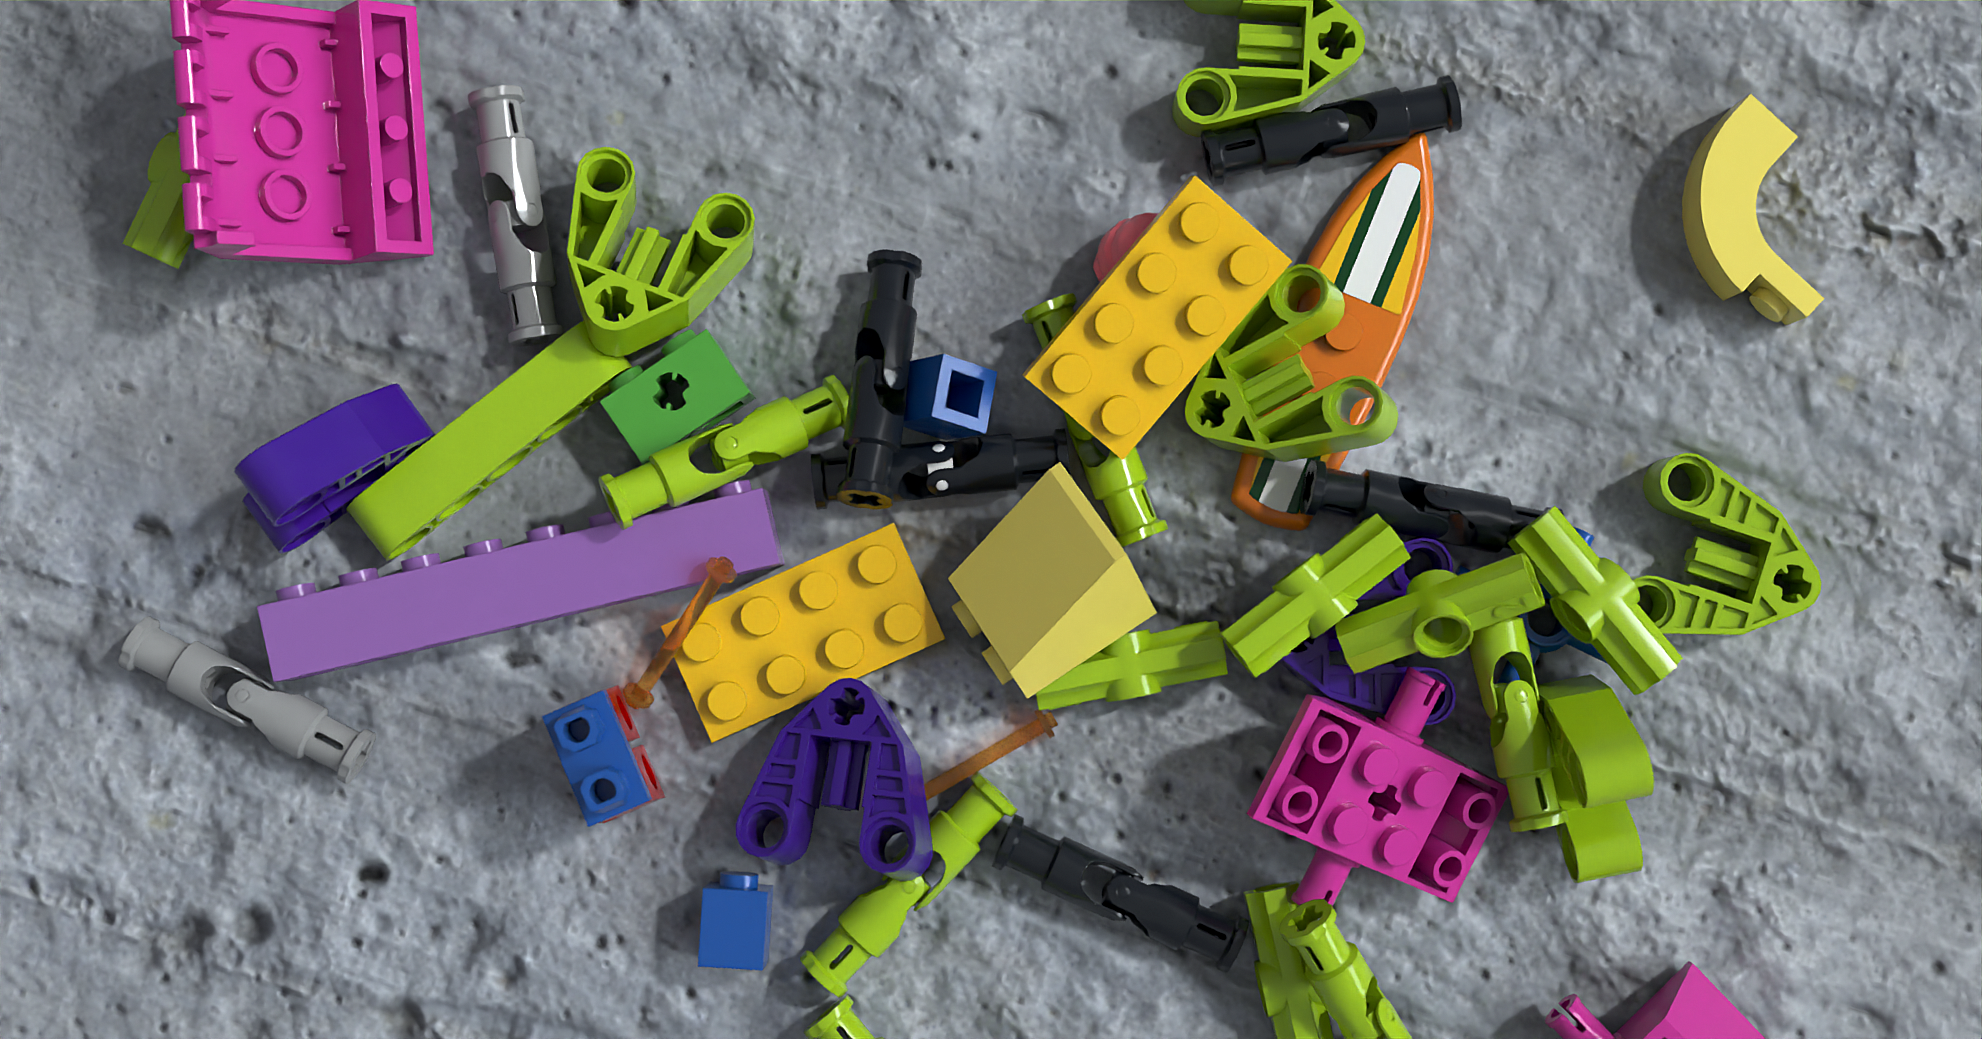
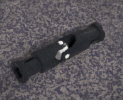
[811,428,1070,510]

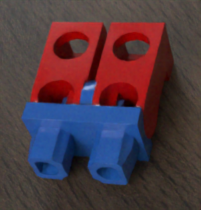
[542,685,665,827]

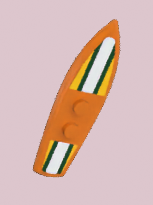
[1231,133,1434,531]

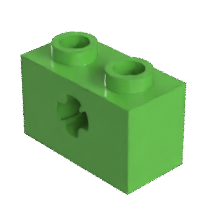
[600,329,756,465]

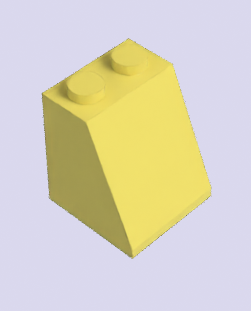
[948,462,1157,699]

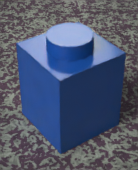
[903,354,997,440]
[698,871,774,970]

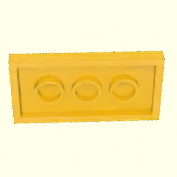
[1022,175,1292,460]
[661,523,946,743]

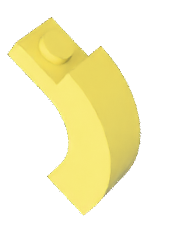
[1682,94,1825,325]

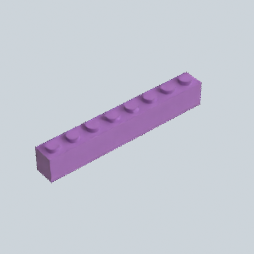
[257,480,785,682]

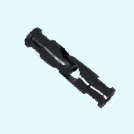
[1201,75,1462,187]
[836,249,922,510]
[1300,460,1564,553]
[992,814,1249,973]

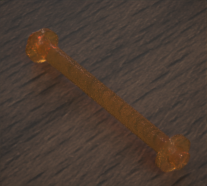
[623,556,737,709]
[924,709,1058,801]

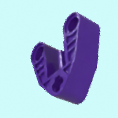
[234,383,435,554]
[1278,537,1456,725]
[736,678,933,881]

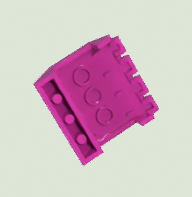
[170,0,434,265]

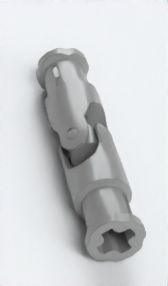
[467,85,565,347]
[118,616,376,784]

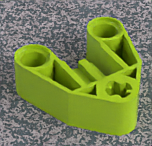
[1172,0,1365,137]
[567,147,755,357]
[1185,264,1399,462]
[1630,453,1822,635]
[1537,674,1654,883]

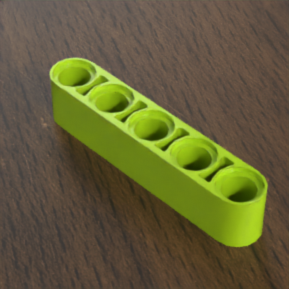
[347,321,632,561]

